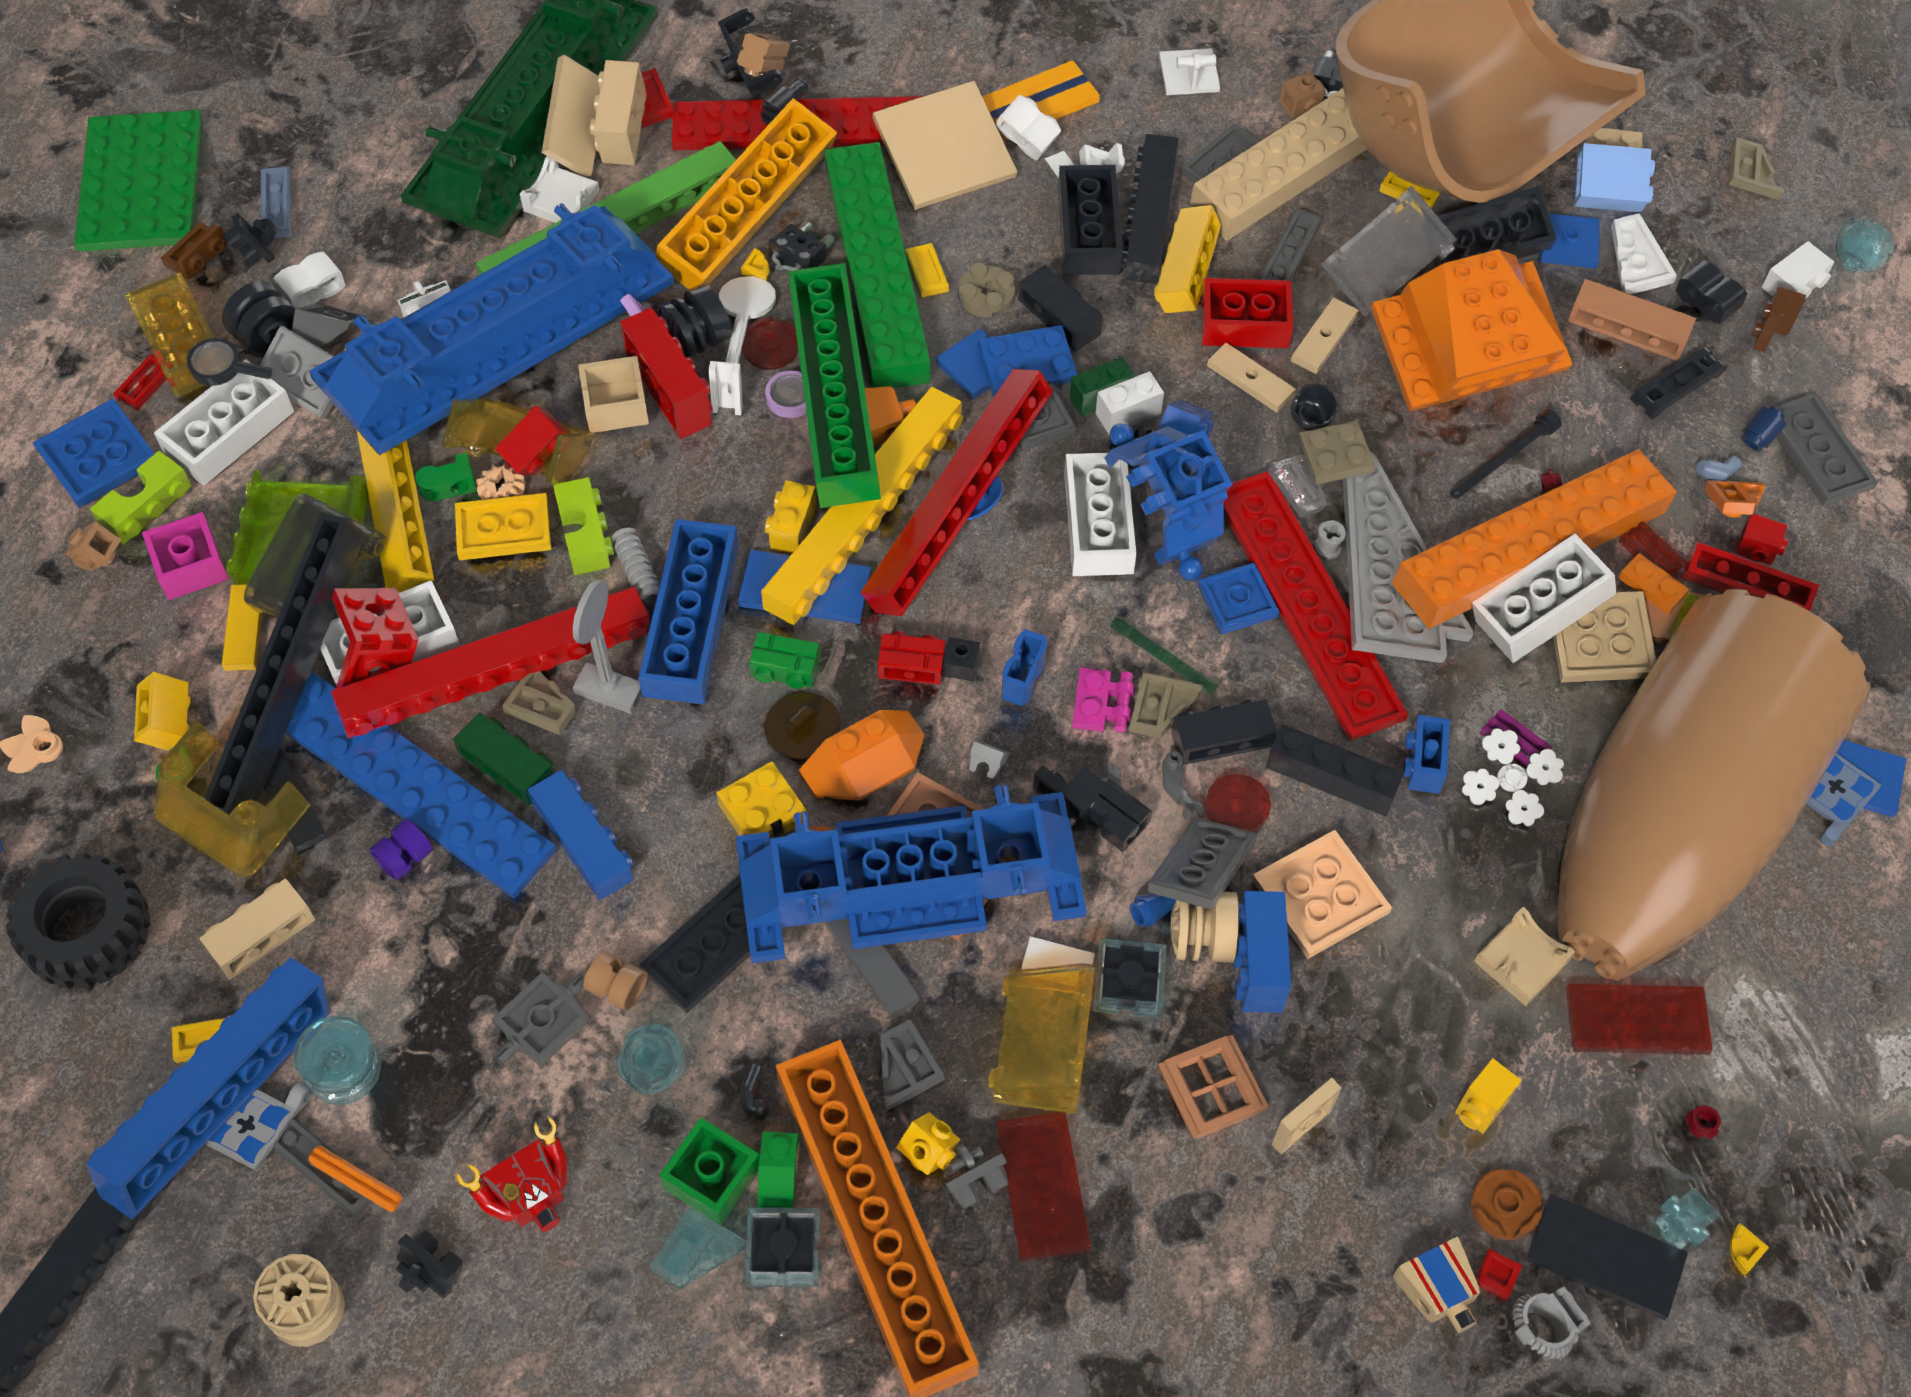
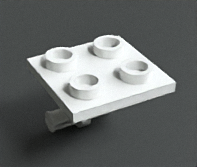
[1159,48,1220,95]

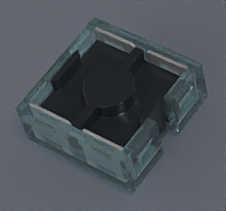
[1093,938,1167,1018]
[745,1208,821,1287]

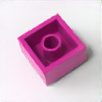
[142,512,229,600]

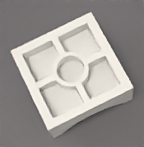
[520,156,600,223]

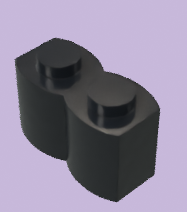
[1676,260,1748,324]

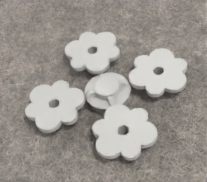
[1462,729,1564,826]

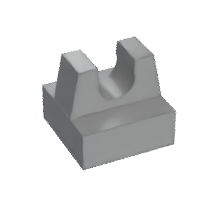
[969,741,1009,779]

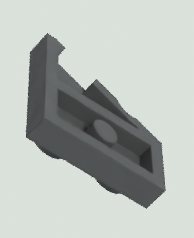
[880,1019,945,1112]

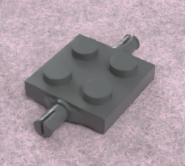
[492,972,591,1067]

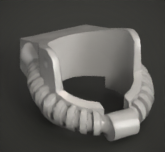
[1512,1287,1591,1361]

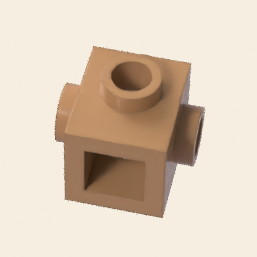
[1279,72,1325,120]
[65,522,121,571]

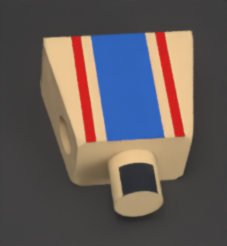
[1393,1236,1480,1333]

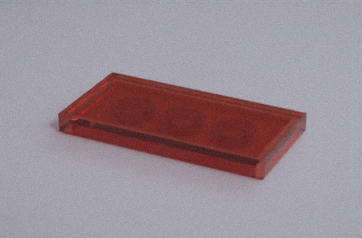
[1566,984,1713,1055]
[996,1111,1091,1261]

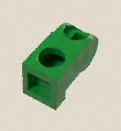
[415,452,477,501]

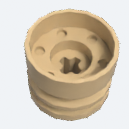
[1170,892,1238,963]
[253,1254,345,1347]

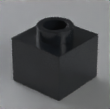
[943,637,980,682]

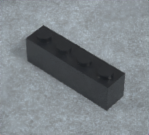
[1266,724,1404,817]

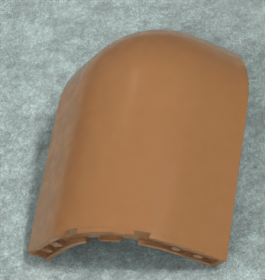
[1335,0,1646,203]

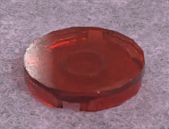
[742,318,798,370]
[1205,774,1271,833]

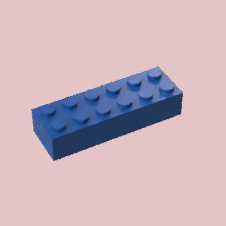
[638,519,739,705]

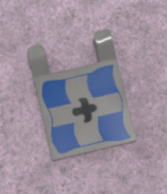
[205,1082,312,1171]

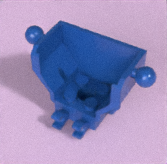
[1104,423,1233,581]

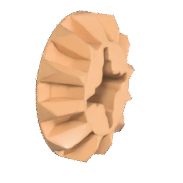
[476,463,525,500]

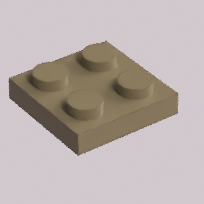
[1299,420,1375,485]

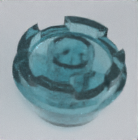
[617,1024,687,1094]

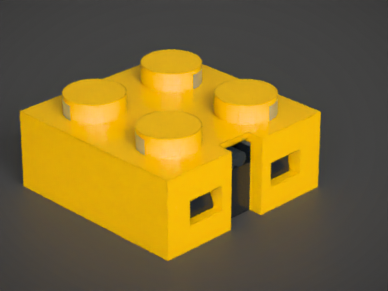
[716,761,806,839]

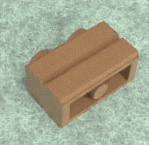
[737,33,790,77]

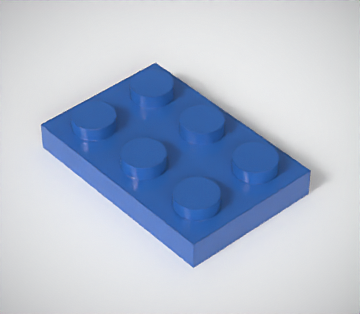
[977,325,1077,396]

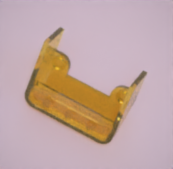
[442,398,594,485]
[153,721,311,877]

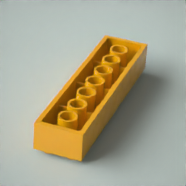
[655,98,837,289]

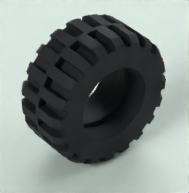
[6,853,150,989]

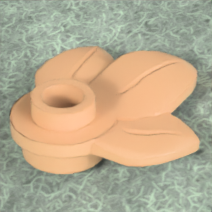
[0,715,63,773]

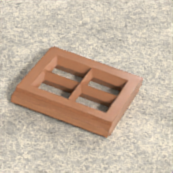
[1157,1035,1269,1139]

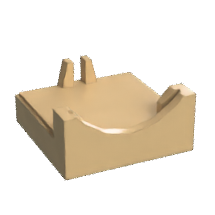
[1474,907,1575,1006]

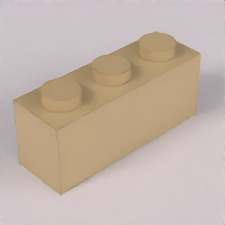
[199,878,315,980]

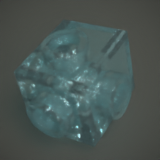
[1655,1188,1721,1250]

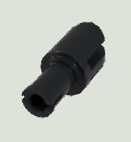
[760,78,809,125]

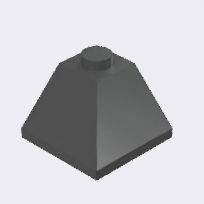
[292,304,375,349]

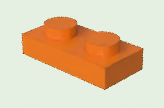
[1618,553,1690,615]

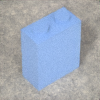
[1574,143,1655,212]

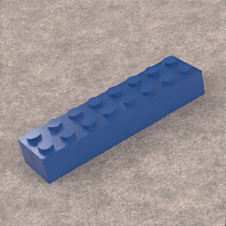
[86,957,330,1220]

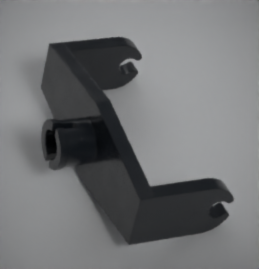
[718,8,784,98]

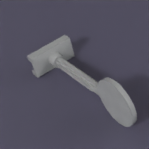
[573,579,641,714]

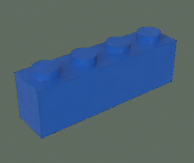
[528,769,634,901]

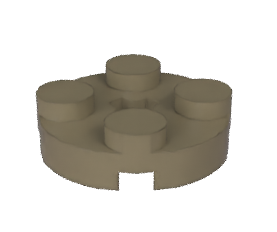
[958,263,1015,317]

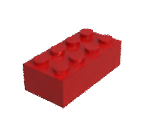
[620,307,713,440]

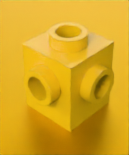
[896,1112,961,1175]

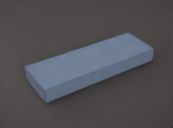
[261,166,292,238]

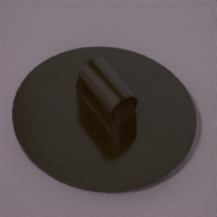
[764,692,841,759]

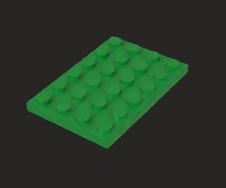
[74,110,203,252]

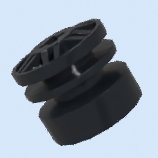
[658,283,732,358]

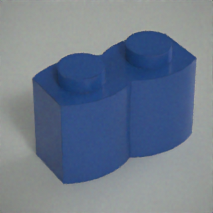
[1001,629,1047,706]

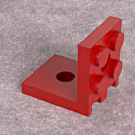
[332,588,419,689]

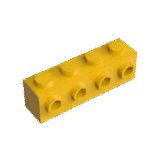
[1154,205,1222,313]

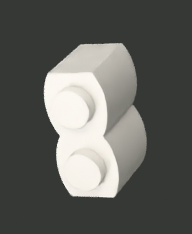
[995,95,1061,161]
[273,252,345,308]

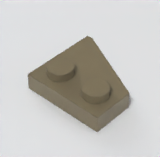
[1728,137,1784,200]

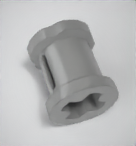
[1314,520,1346,560]

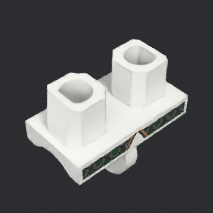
[397,280,450,318]

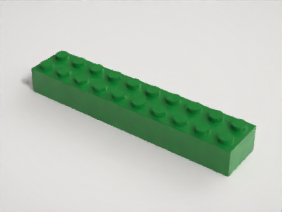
[824,142,930,388]
[788,263,881,508]

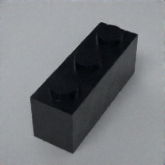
[1018,264,1103,352]
[1171,699,1277,765]

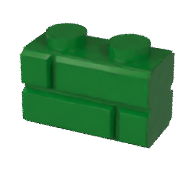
[749,632,821,689]

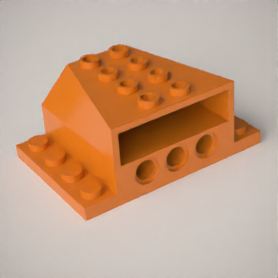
[1370,250,1573,412]

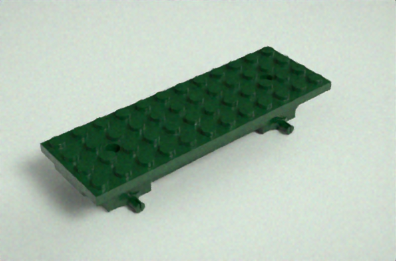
[400,0,658,239]

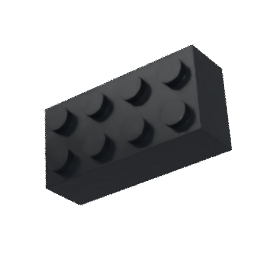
[1058,165,1122,275]
[1424,186,1556,267]

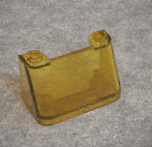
[988,963,1095,1114]

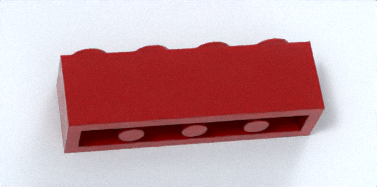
[1681,542,1819,611]

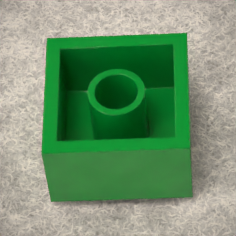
[659,1117,760,1225]

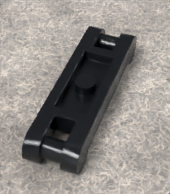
[1630,346,1727,420]

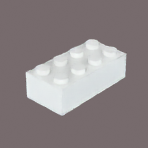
[154,359,294,486]
[1064,453,1136,576]
[1472,534,1616,663]
[320,581,460,685]

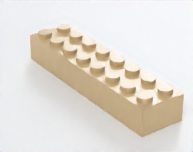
[1190,89,1367,241]

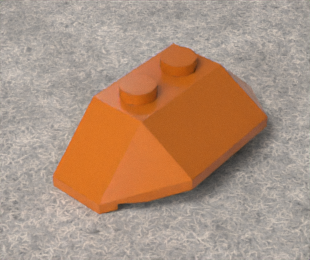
[799,710,925,801]

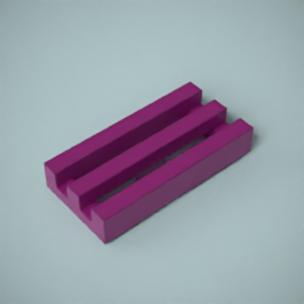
[1480,709,1552,769]

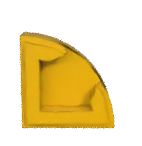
[741,248,770,282]
[1729,1223,1769,1276]

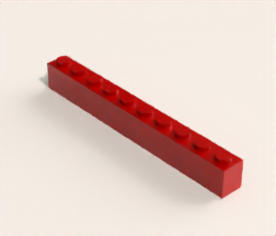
[860,369,1053,617]
[331,587,650,738]

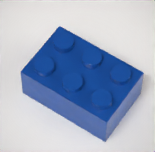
[1233,891,1291,1013]

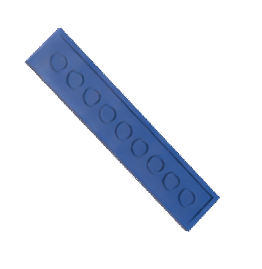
[286,672,557,899]

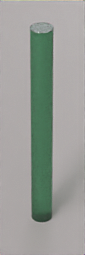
[1110,617,1219,695]

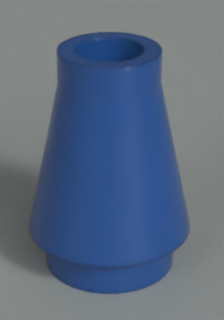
[1129,893,1176,927]

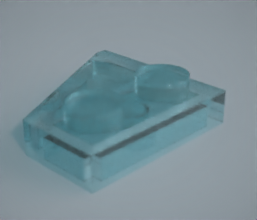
[649,1207,748,1290]

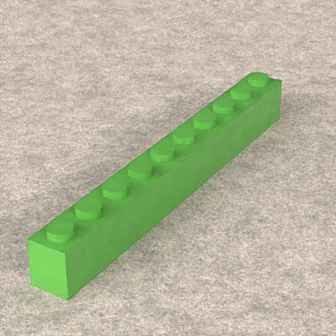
[476,141,736,275]

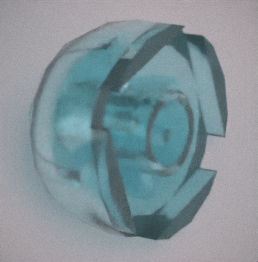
[1835,218,1898,273]

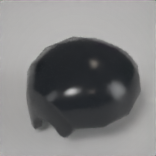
[1290,383,1339,431]

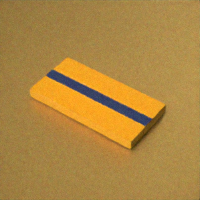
[982,60,1100,140]

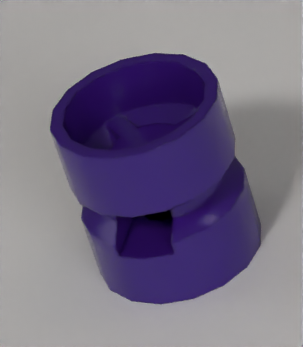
[369,819,433,881]

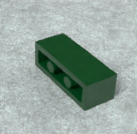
[453,712,554,807]

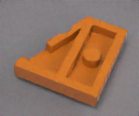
[1705,480,1765,518]

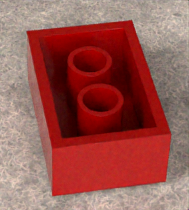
[1201,278,1293,349]

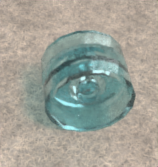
[293,1016,381,1105]

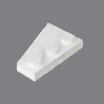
[1611,213,1677,295]

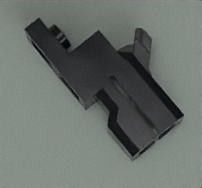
[1033,763,1152,852]

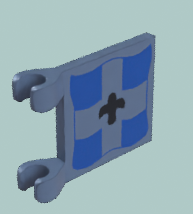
[1807,753,1882,847]

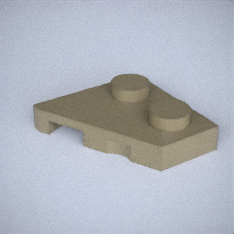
[503,671,576,735]
[1129,672,1203,739]

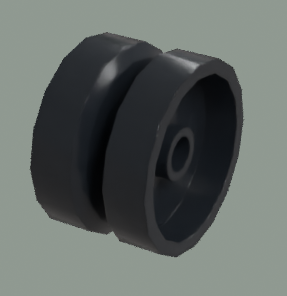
[222,281,295,358]

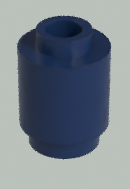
[1741,406,1786,452]

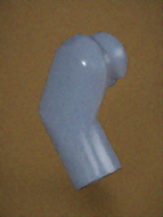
[1696,456,1742,481]

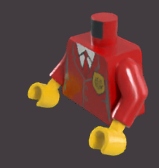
[455,1116,568,1232]

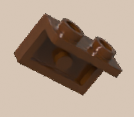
[161,222,228,280]
[1751,287,1806,352]

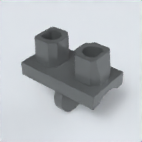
[941,1144,1009,1209]

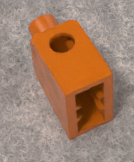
[865,386,916,447]

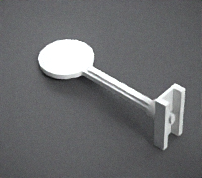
[709,276,776,415]

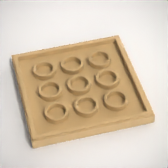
[872,81,1017,210]

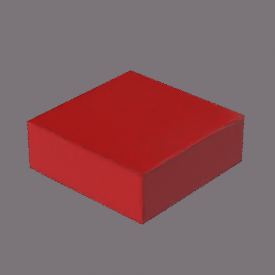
[1475,1249,1523,1300]

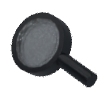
[187,338,272,386]

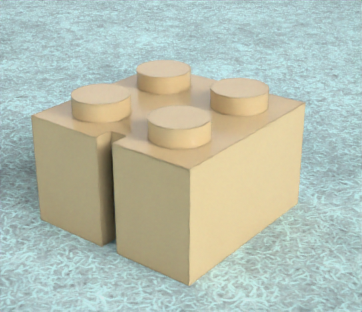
[578,356,649,433]

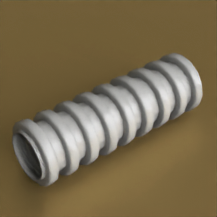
[611,527,660,607]

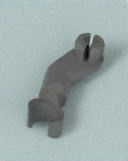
[1162,751,1204,820]

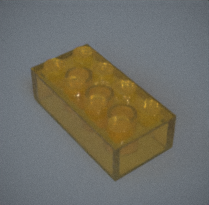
[125,272,228,398]

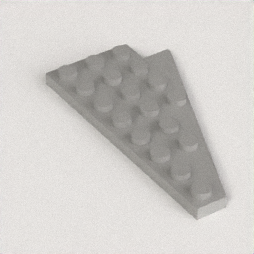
[1343,452,1473,663]

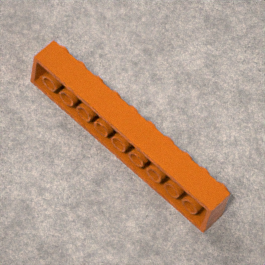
[1392,449,1677,629]
[776,1040,979,1397]

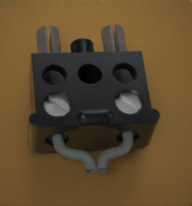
[769,221,835,271]

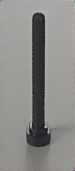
[1450,409,1562,499]

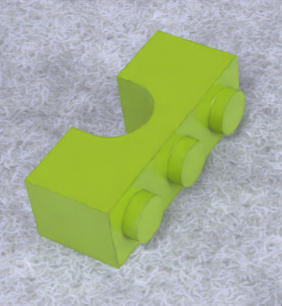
[90,451,192,545]
[553,477,614,576]

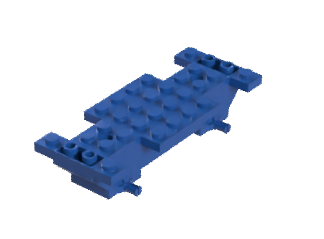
[736,785,1087,964]

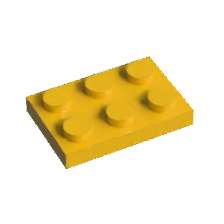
[455,493,552,560]

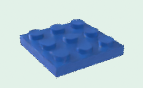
[32,398,155,508]

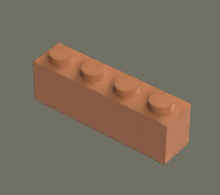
[1568,279,1696,361]

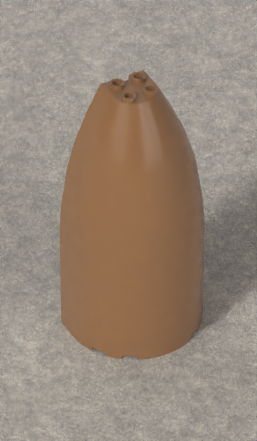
[1558,589,1870,982]

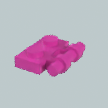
[1072,667,1135,732]

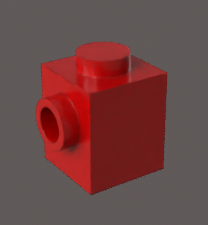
[1735,514,1789,565]

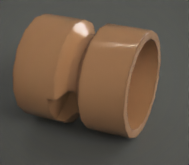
[583,950,648,1011]

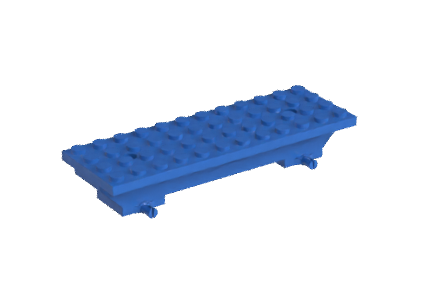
[309,203,674,456]

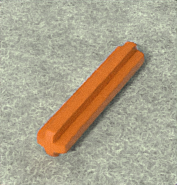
[308,1145,403,1212]

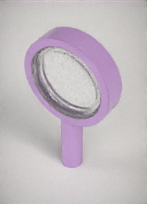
[765,371,807,418]

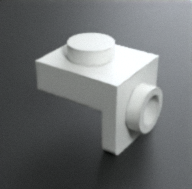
[1079,143,1125,174]

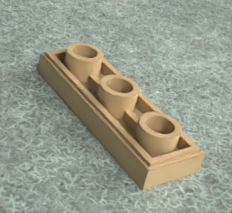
[1291,298,1359,374]
[1207,343,1296,413]

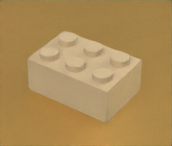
[590,60,647,165]

